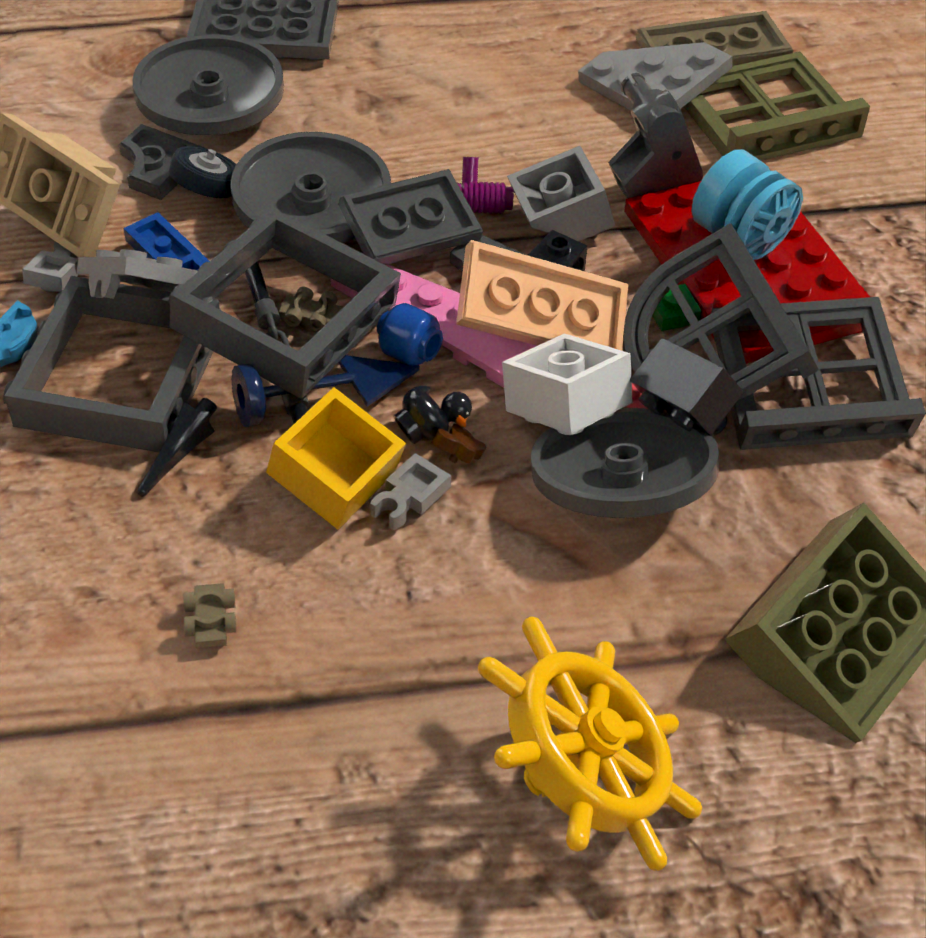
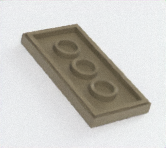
[636,11,793,66]

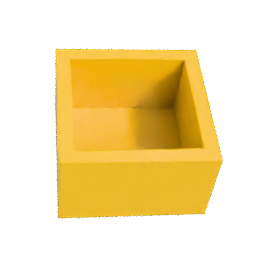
[266,387,406,530]

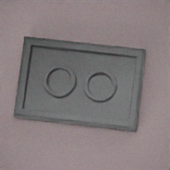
[338,169,483,265]

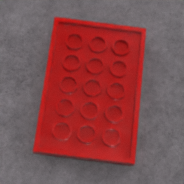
[624,181,885,364]

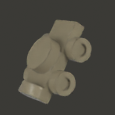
[279,286,343,332]
[183,583,236,648]

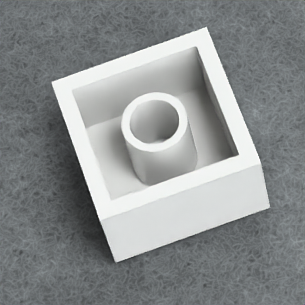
[502,333,633,435]

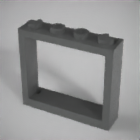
[168,208,401,399]
[3,276,220,453]

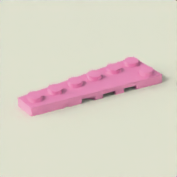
[331,264,536,388]

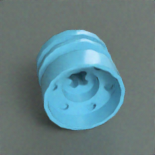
[691,149,803,260]

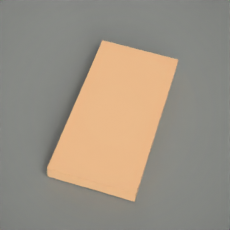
[456,240,628,351]

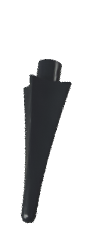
[137,398,217,497]

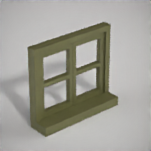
[684,52,870,161]

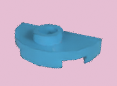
[0,300,38,367]

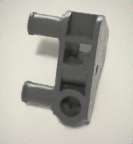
[608,73,703,199]

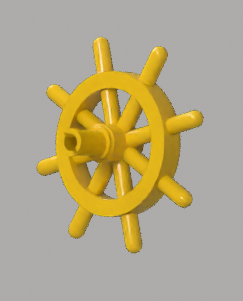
[478,616,702,871]

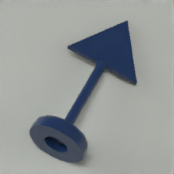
[231,355,420,427]

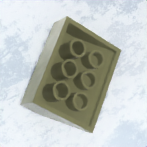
[724,503,926,743]

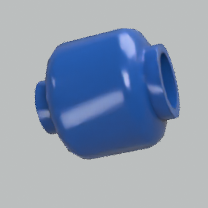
[377,303,443,366]

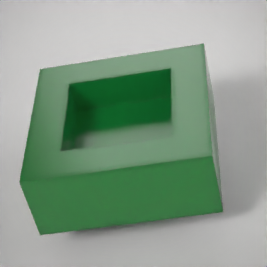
[652,284,702,332]

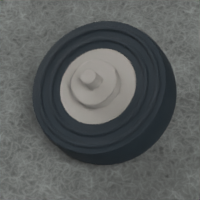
[169,146,237,198]

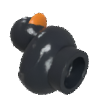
[393,386,472,444]

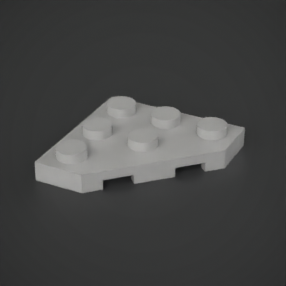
[578,42,732,111]

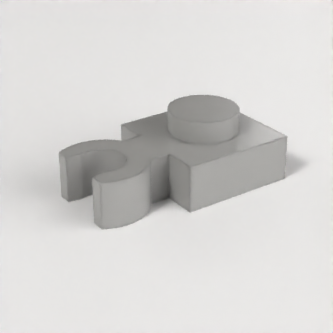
[22,242,79,292]
[370,453,451,530]

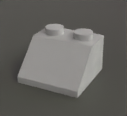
[507,146,615,241]

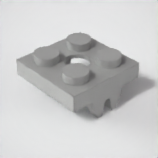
[76,249,197,299]

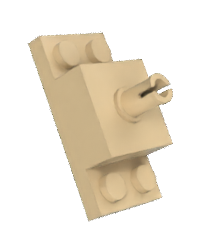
[0,113,120,257]

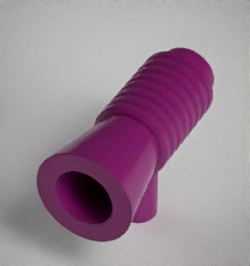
[457,157,514,214]

